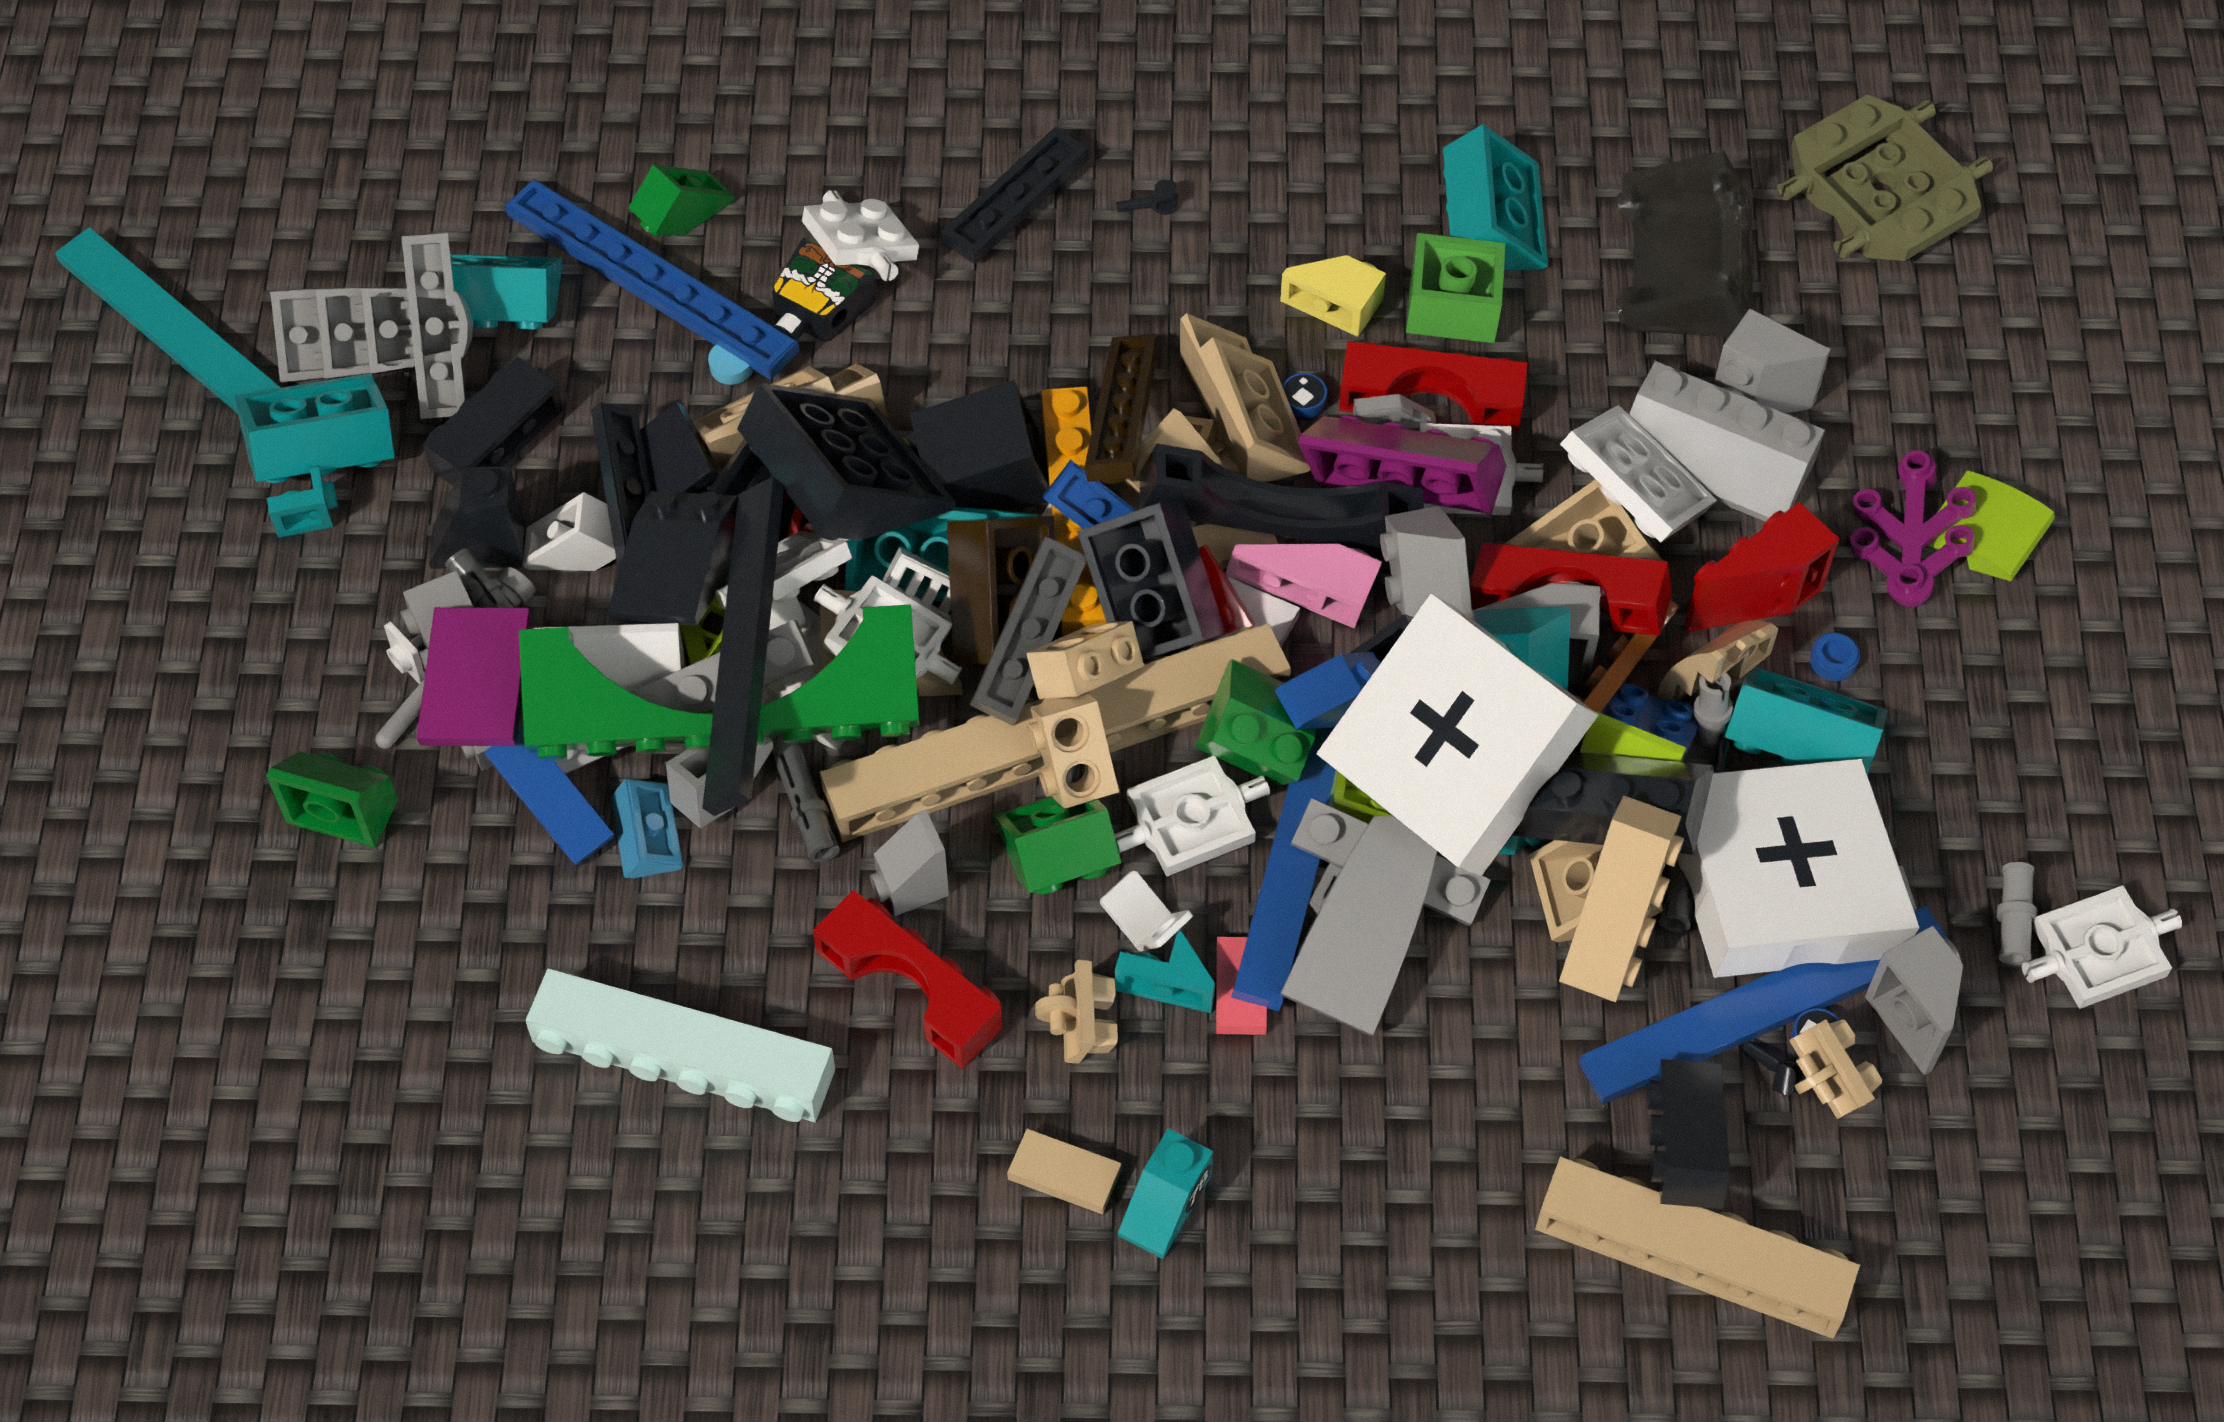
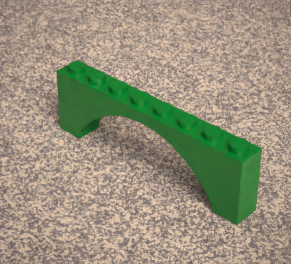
[519,604,919,760]

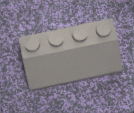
[1629,361,1825,522]

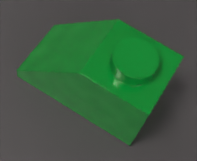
[628,164,735,237]

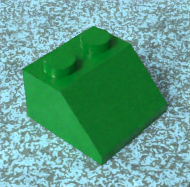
[1195,659,1315,786]
[266,751,398,848]
[993,796,1121,894]

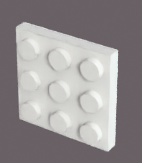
[1560,405,1717,542]

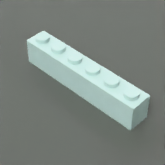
[525,969,836,1123]

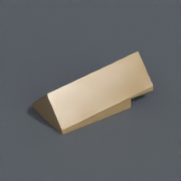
[1180,313,1311,482]
[692,363,888,468]

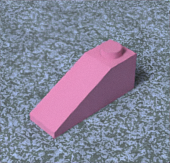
[1225,544,1382,628]

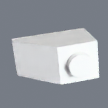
[522,492,616,571]

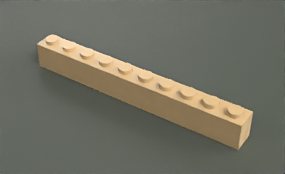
[820,623,1291,843]

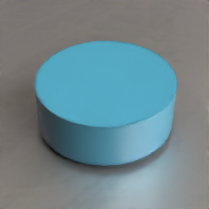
[708,344,754,385]

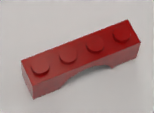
[1339,341,1527,433]
[1469,543,1672,636]
[813,889,1003,1070]

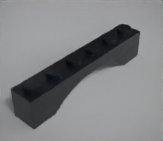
[1140,443,1424,552]

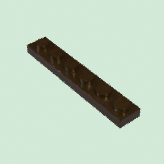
[1085,334,1159,484]

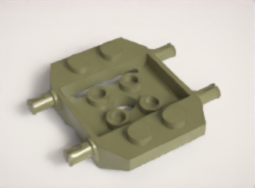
[1777,94,1993,261]

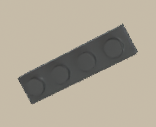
[970,536,1087,726]

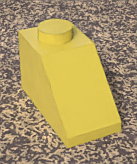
[1280,255,1386,337]

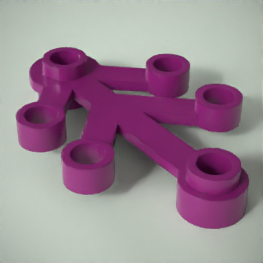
[1850,450,1977,607]

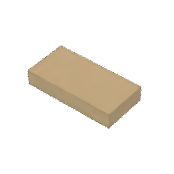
[1007,1129,1122,1215]

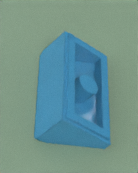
[611,779,683,878]

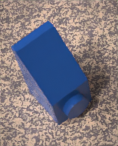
[1275,652,1381,730]

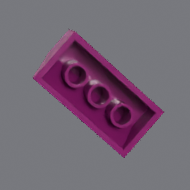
[1298,415,1507,514]

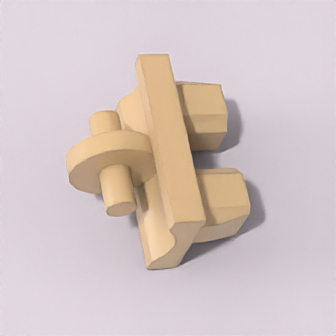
[1035,960,1118,1064]
[1789,1019,1882,1119]

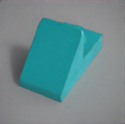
[1115,930,1215,1013]

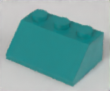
[1443,124,1548,270]
[450,254,562,329]
[235,373,394,483]
[1472,606,1571,691]
[1725,666,1888,775]

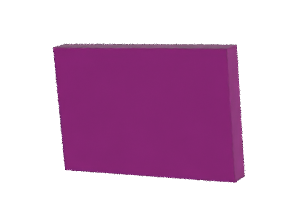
[416,607,532,747]

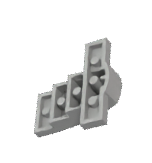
[270,233,473,419]
[1280,798,1491,1036]

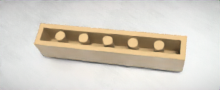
[1535,1157,1860,1339]

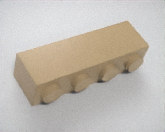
[1559,795,1684,1002]

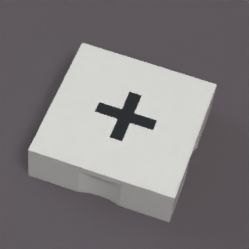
[1316,594,1598,876]
[1677,759,1919,978]

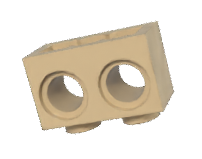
[1026,621,1144,699]
[1027,693,1119,809]

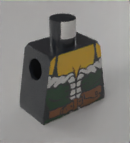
[772,237,876,342]

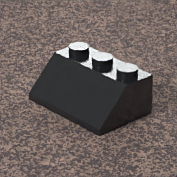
[1077,498,1226,660]

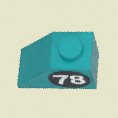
[1118,1128,1213,1259]

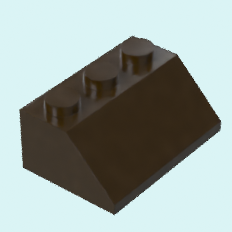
[947,516,1059,664]

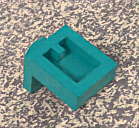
[267,466,338,538]

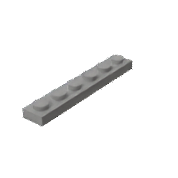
[554,619,816,774]

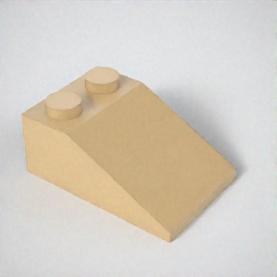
[1505,479,1663,561]

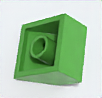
[1406,233,1506,343]

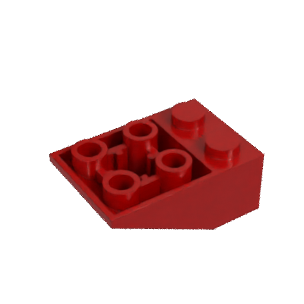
[1684,502,1840,632]

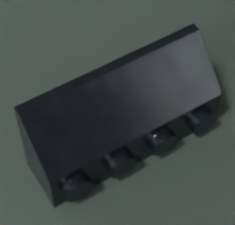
[1512,752,1714,855]

